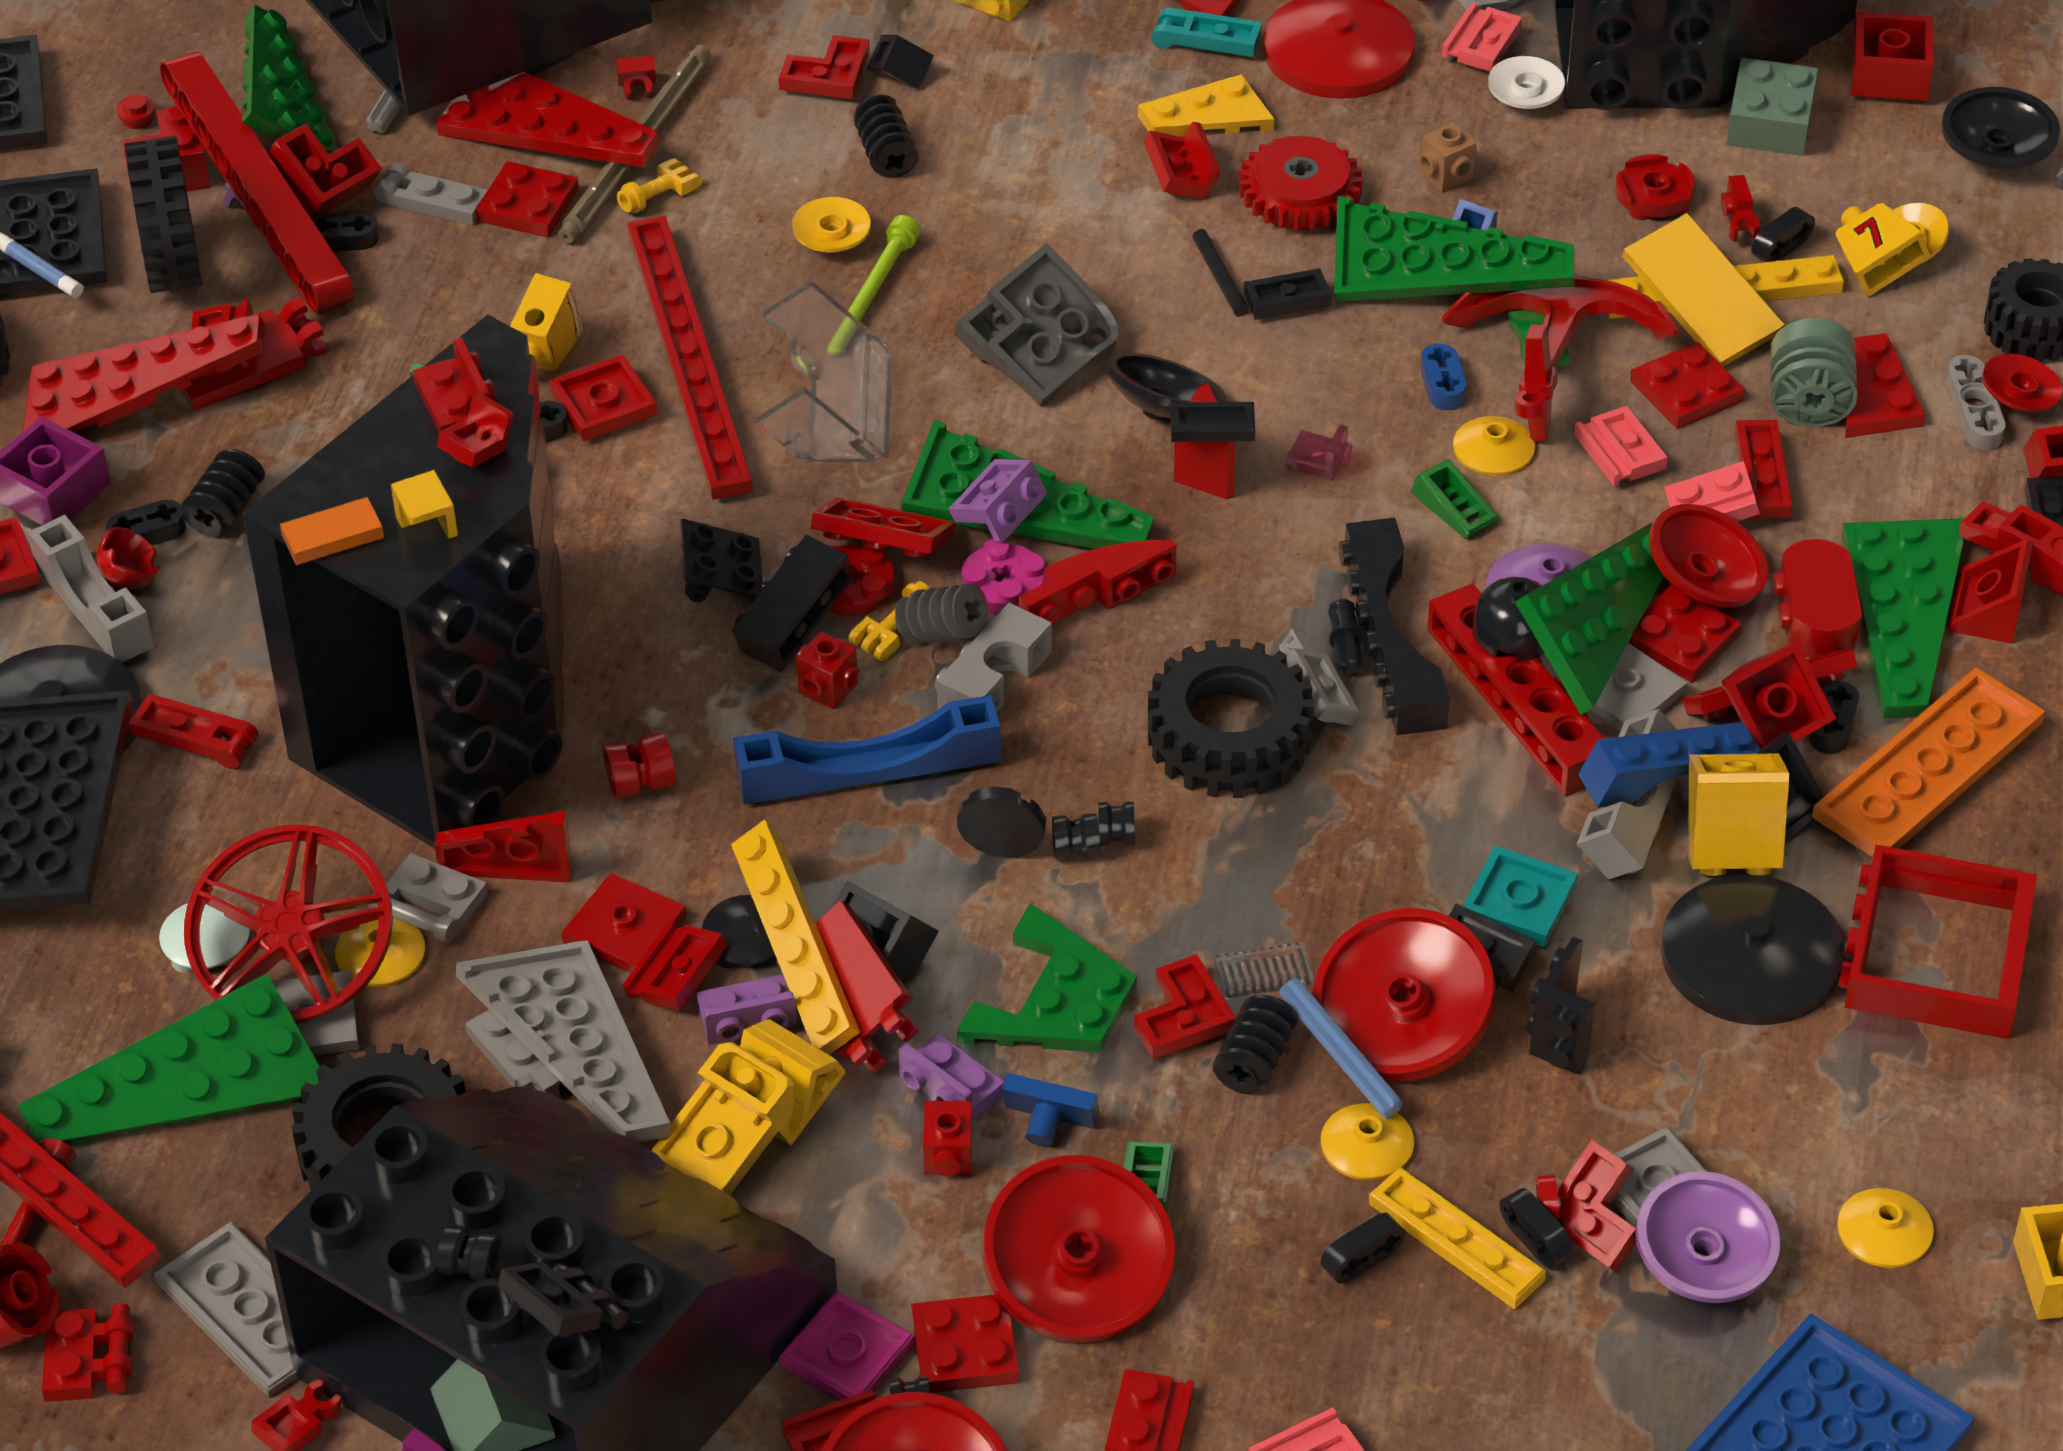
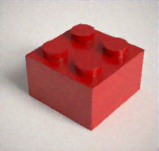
[1851,12,1934,101]

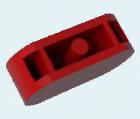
[1772,539,1862,658]

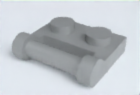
[368,853,488,944]

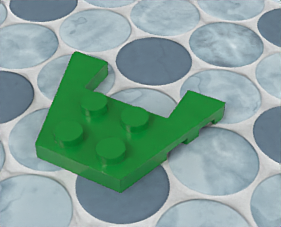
[957,904,1137,1053]

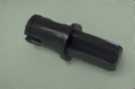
[1328,599,1363,676]

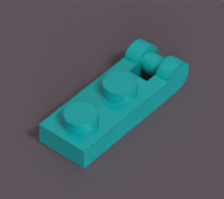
[1151,8,1262,57]

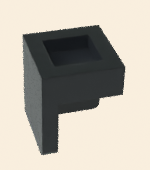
[866,35,934,88]

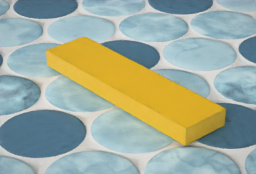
[1369,1167,1546,1310]

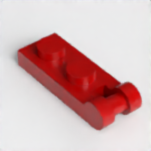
[129,693,259,769]

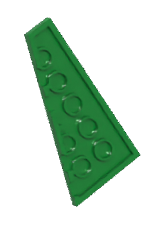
[1334,196,1575,302]
[901,419,1154,549]
[1515,523,1663,715]

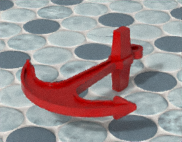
[1442,276,1678,441]

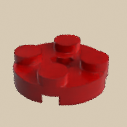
[1615,154,1695,220]
[830,544,894,616]

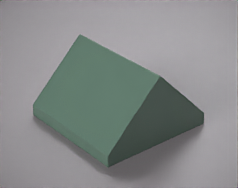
[430,1359,556,1451]

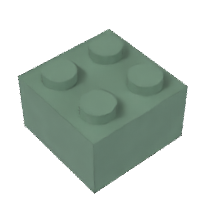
[1727,57,1818,156]

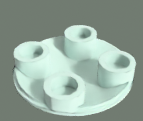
[159,901,250,972]

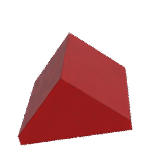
[1174,384,1236,499]
[1947,538,2033,644]
[1721,641,1837,749]

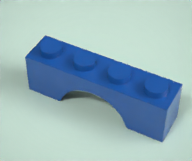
[1578,722,1761,808]

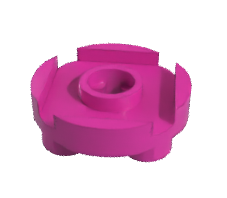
[962,539,1044,615]

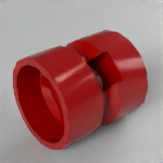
[602,731,676,800]

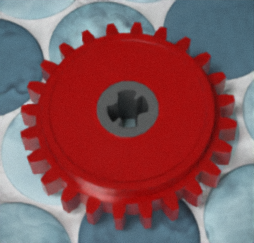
[1239,135,1363,231]

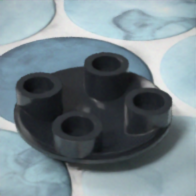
[702,895,777,968]

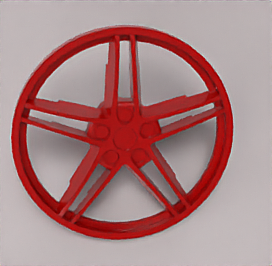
[184,825,393,1024]

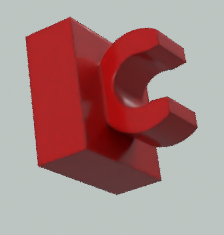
[616,55,656,100]

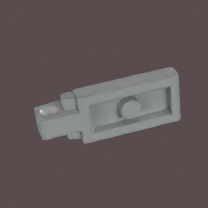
[1279,628,1359,725]
[465,1010,562,1099]

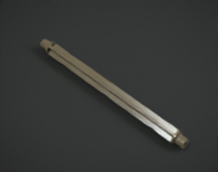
[558,44,710,244]

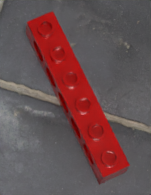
[1427,583,1608,797]

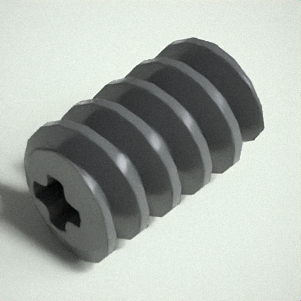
[895,584,988,644]

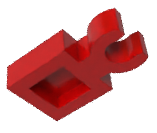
[251,1379,341,1451]

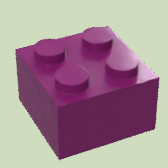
[0,416,111,525]

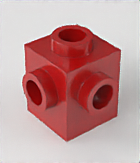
[795,632,860,710]

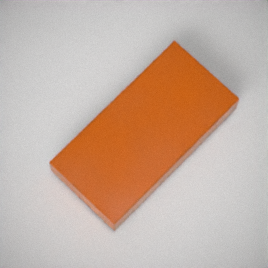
[280,497,384,565]

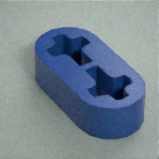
[1421,343,1466,410]

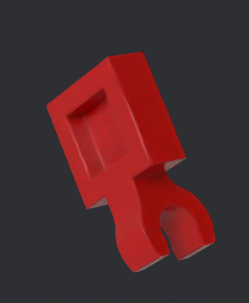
[1721,175,1760,242]

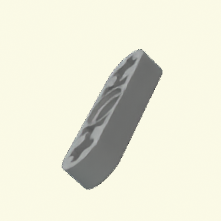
[1946,355,2006,451]

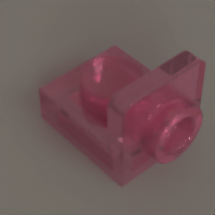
[1286,424,1352,481]

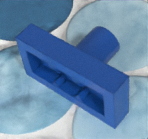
[1002,1073,1100,1147]

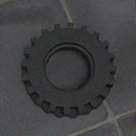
[124,136,202,293]
[1148,639,1314,798]
[291,1043,466,1191]

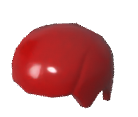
[96,527,160,590]

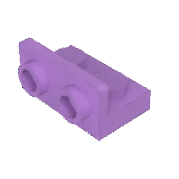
[949,459,1047,542]
[696,974,797,1045]
[899,1033,1004,1121]

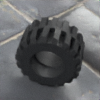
[1983,258,2063,362]

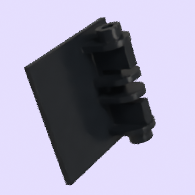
[680,518,763,603]

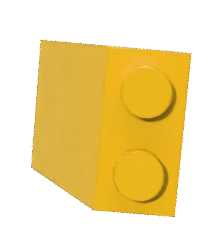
[1688,753,1789,876]

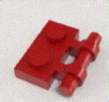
[42,1303,134,1402]

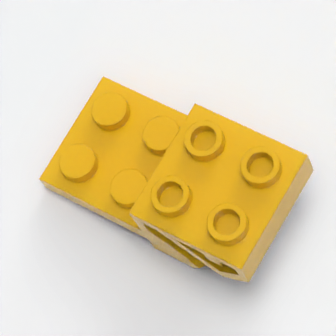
[651,1019,846,1195]

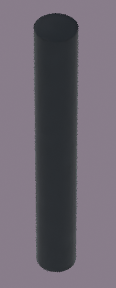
[1192,229,1249,317]

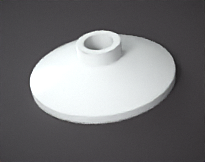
[1488,56,1565,109]

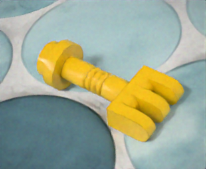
[617,158,703,213]
[848,581,930,662]

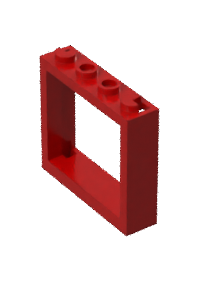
[1839,844,2038,1039]

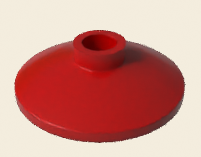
[1982,354,2063,412]

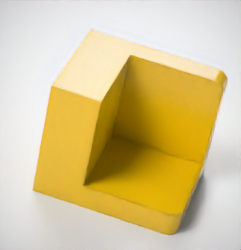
[391,470,458,539]

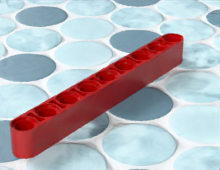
[160,51,354,313]

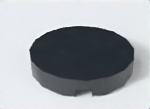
[957,786,1046,858]

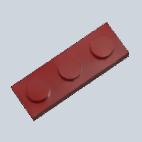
[1734,420,1792,519]

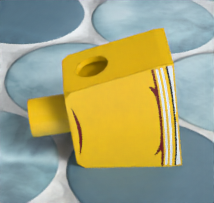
[510,273,583,371]

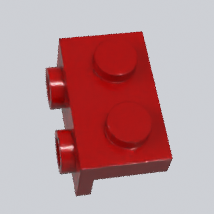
[1143,121,1220,200]

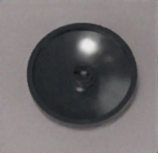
[0,645,142,754]
[1661,875,1845,1025]

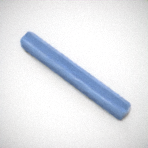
[1280,978,1403,1118]

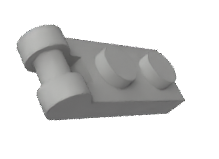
[373,162,488,225]

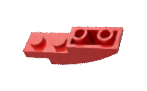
[1959,501,2063,595]
[1019,540,1177,625]

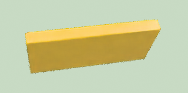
[1622,213,1785,367]

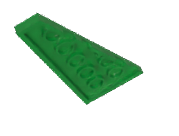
[242,4,338,154]
[1842,518,1965,719]
[17,973,320,1146]

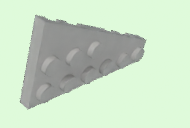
[456,940,670,1143]

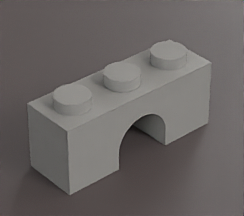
[935,603,1052,712]

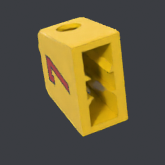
[1835,203,1931,298]

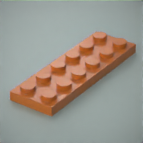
[1812,667,2046,858]

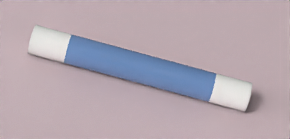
[0,232,84,298]

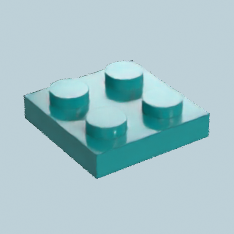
[1463,845,1578,947]

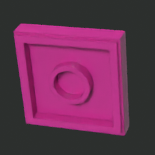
[779,1291,915,1401]

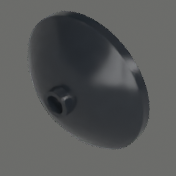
[1942,87,2060,170]
[1106,352,1225,421]

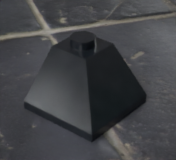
[833,880,939,980]

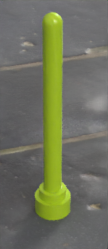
[827,215,921,355]

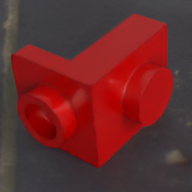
[437,393,513,468]

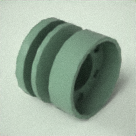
[1771,318,1857,427]

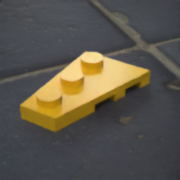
[1138,74,1274,137]

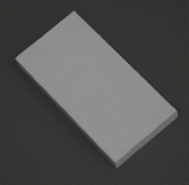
[154,1222,297,1398]

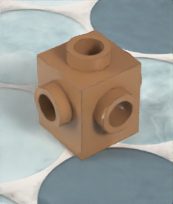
[1419,122,1477,193]

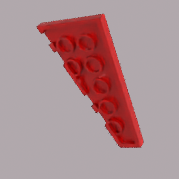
[436,72,660,167]

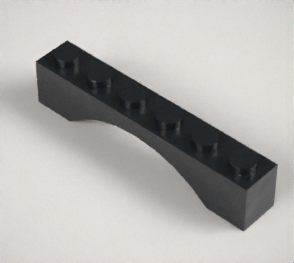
[1338,517,1450,735]

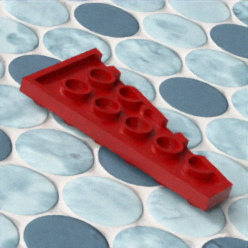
[23,314,265,433]

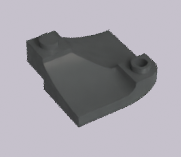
[954,243,1119,406]

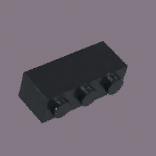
[732,534,855,673]

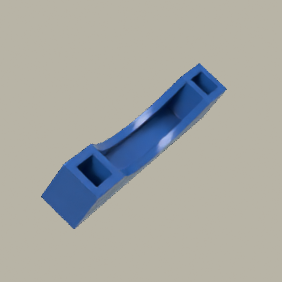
[733,695,1001,805]

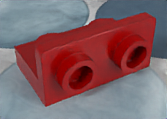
[412,337,497,434]

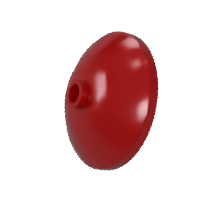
[1649,504,1768,607]

